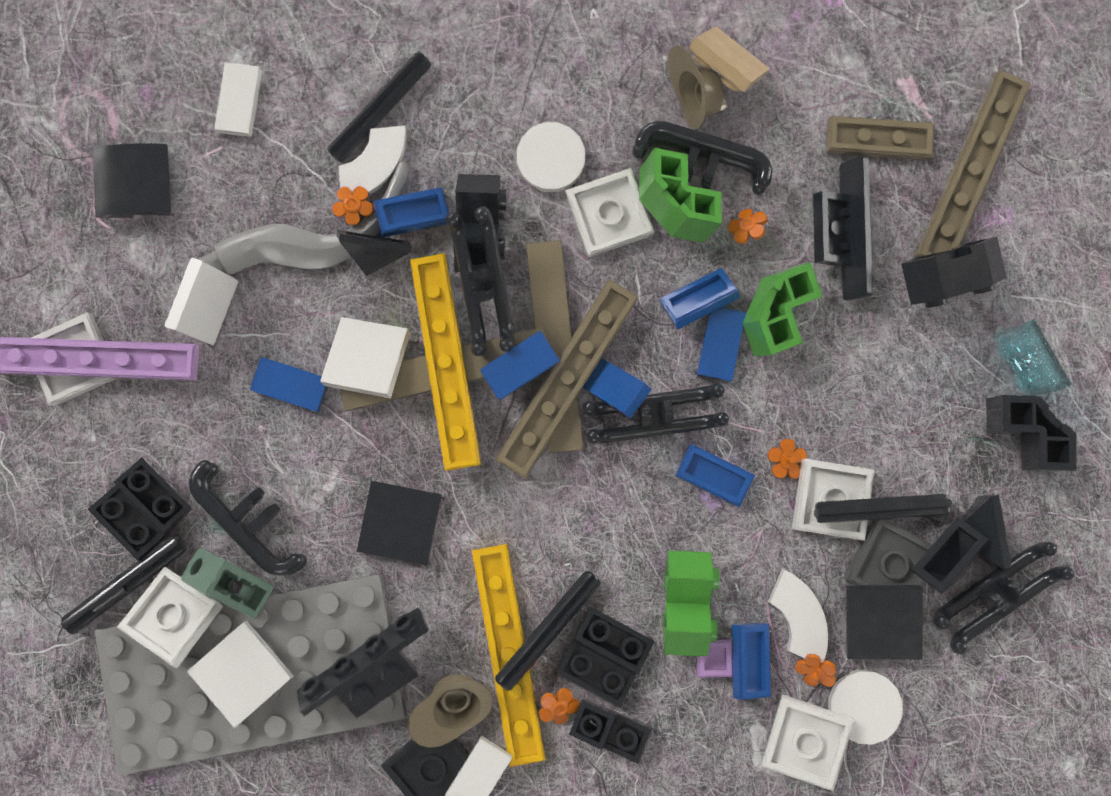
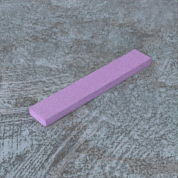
[0,337,199,381]

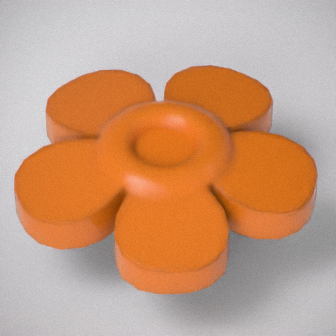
[332,186,373,226]
[728,209,768,244]
[767,439,807,479]
[795,654,837,687]
[539,688,580,725]

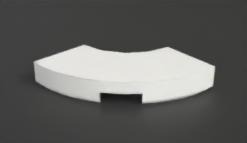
[338,126,407,196]
[768,569,828,663]

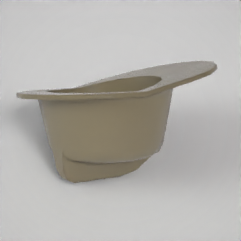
[667,45,727,130]
[408,674,493,748]

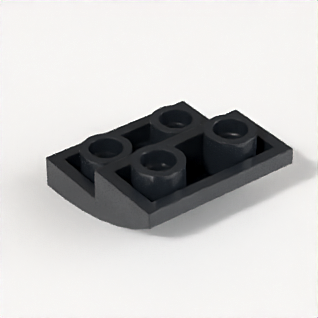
[92,143,171,219]
[87,457,192,561]
[555,607,655,708]

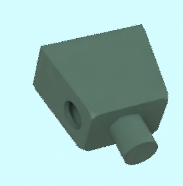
[181,548,274,619]

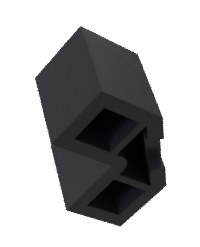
[453,174,507,272]
[901,236,1007,308]
[986,395,1077,472]

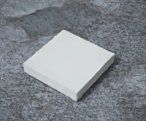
[565,168,655,258]
[165,258,239,346]
[31,312,117,406]
[320,317,410,399]
[792,459,874,541]
[117,566,223,668]
[187,621,294,728]
[761,694,854,791]

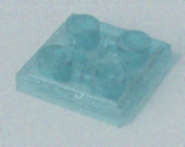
[995,319,1071,396]

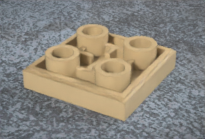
[689,26,770,92]

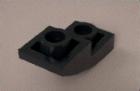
[569,700,653,764]

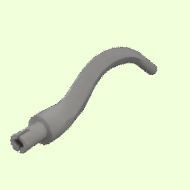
[184,161,411,276]

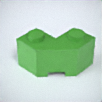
[639,148,722,243]
[743,262,822,356]
[663,550,719,657]

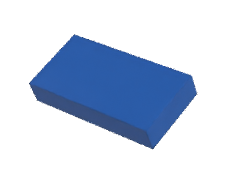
[373,187,450,238]
[660,267,740,330]
[696,307,746,382]
[480,330,560,401]
[250,357,328,412]
[583,358,652,418]
[674,444,755,507]
[732,622,771,700]

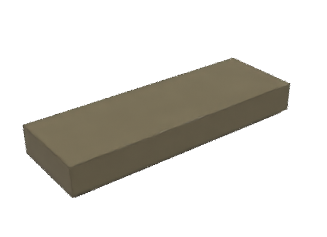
[826,116,934,160]

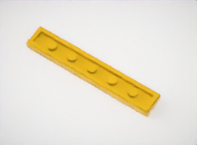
[410,253,482,471]
[472,544,546,767]

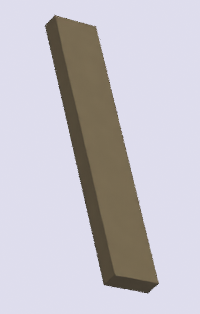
[914,69,1031,258]
[526,240,583,453]
[495,279,639,479]
[340,327,547,412]

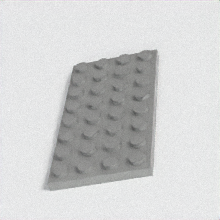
[95,573,407,776]

